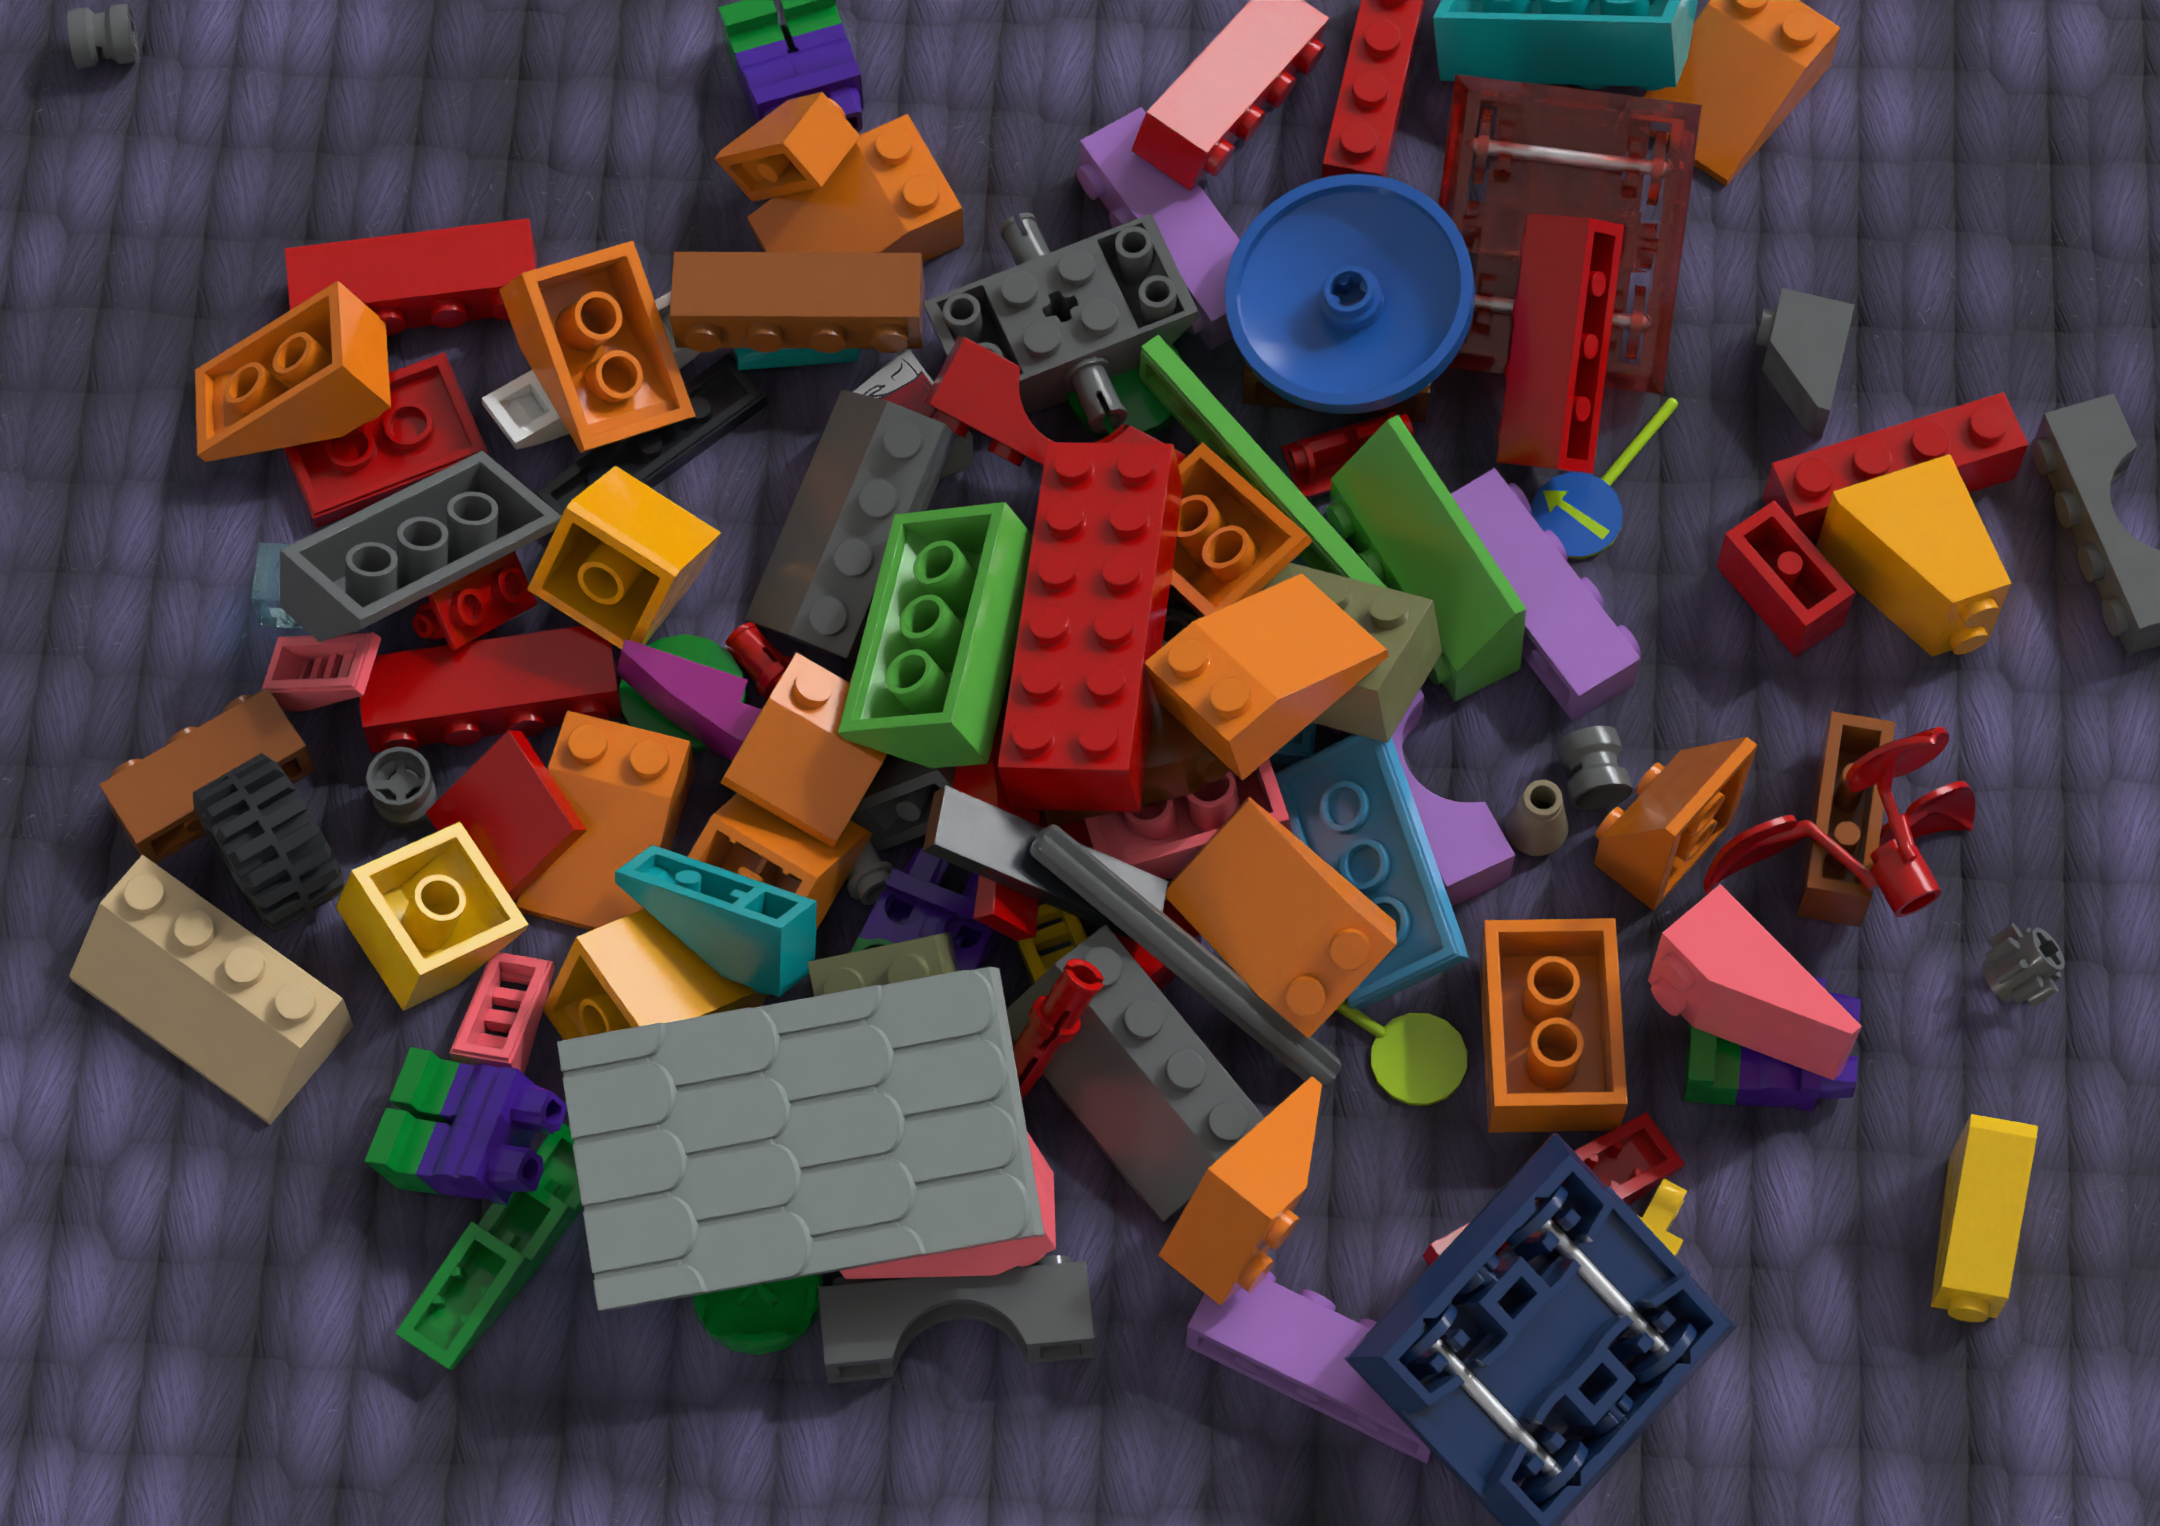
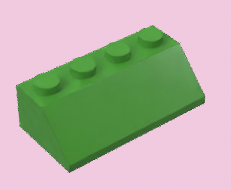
[1326,415,1526,702]
[838,502,1033,768]

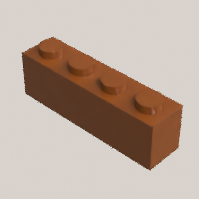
[670,252,925,353]

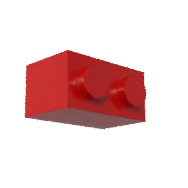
[1716,500,1855,658]

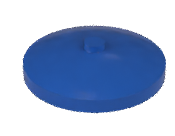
[1225,174,1475,414]

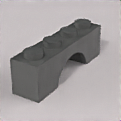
[2031,393,2160,655]
[818,1255,1094,1384]

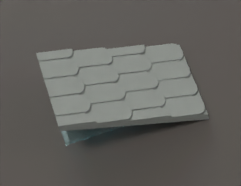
[557,967,1045,1311]

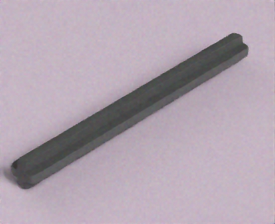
[1030,824,1342,1088]

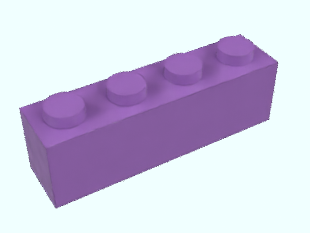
[1076,107,1240,351]
[1451,468,1641,722]
[1186,1271,1433,1464]

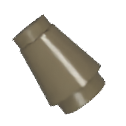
[1505,780,1569,856]

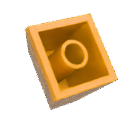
[1816,454,2012,657]
[527,466,721,650]
[543,909,768,1040]

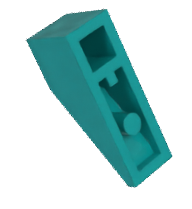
[615,845,817,997]

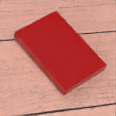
[283,352,489,528]

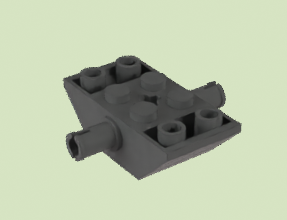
[923,213,1199,433]

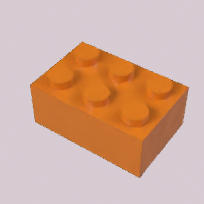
[1479,918,1628,1133]

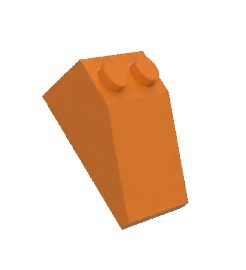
[1629,0,1841,187]
[747,114,964,263]
[499,241,695,453]
[195,281,391,462]
[1169,442,1313,617]
[1144,573,1389,781]
[516,711,696,931]
[1594,737,1757,911]
[1165,797,1397,1039]
[1158,1076,1322,1306]

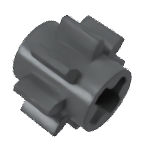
[1982,923,2065,1007]

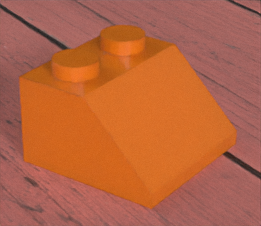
[721,652,888,848]

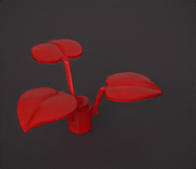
[1703,727,1976,917]

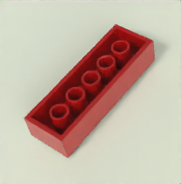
[998,442,1183,812]

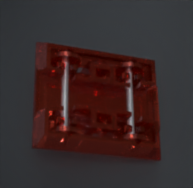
[1438,74,1702,395]

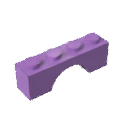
[1328,689,1515,906]

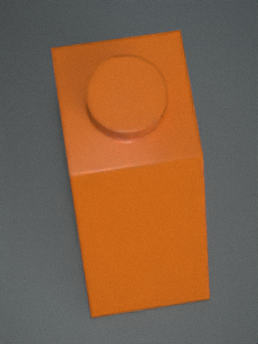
[714,92,860,202]

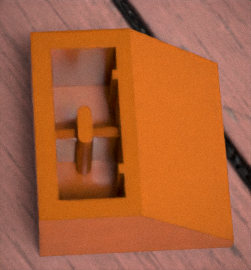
[688,793,873,930]

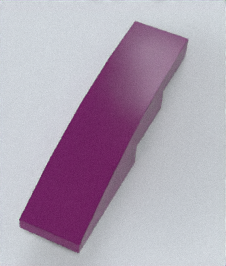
[616,639,762,761]

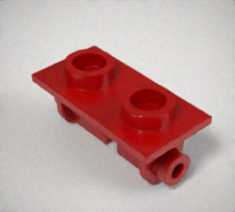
[1280,411,1413,499]
[412,551,538,651]

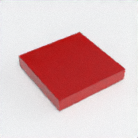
[425,730,587,902]

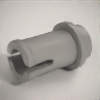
[847,840,894,905]

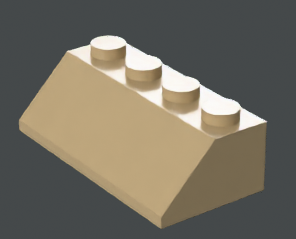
[69,855,354,1125]

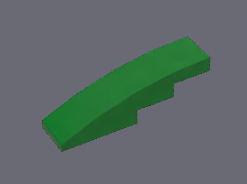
[395,1123,584,1371]

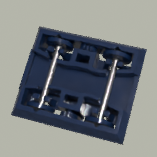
[1344,1133,1738,1526]

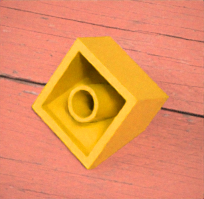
[335,822,529,1011]

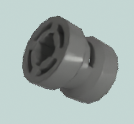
[67,3,139,69]
[1556,726,1633,811]
[366,746,438,830]

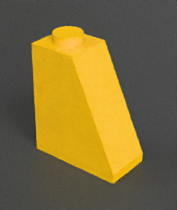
[1931,1114,2038,1322]

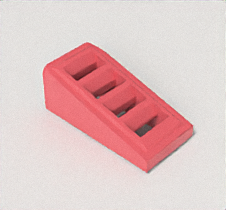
[261,632,381,712]
[449,952,555,1074]

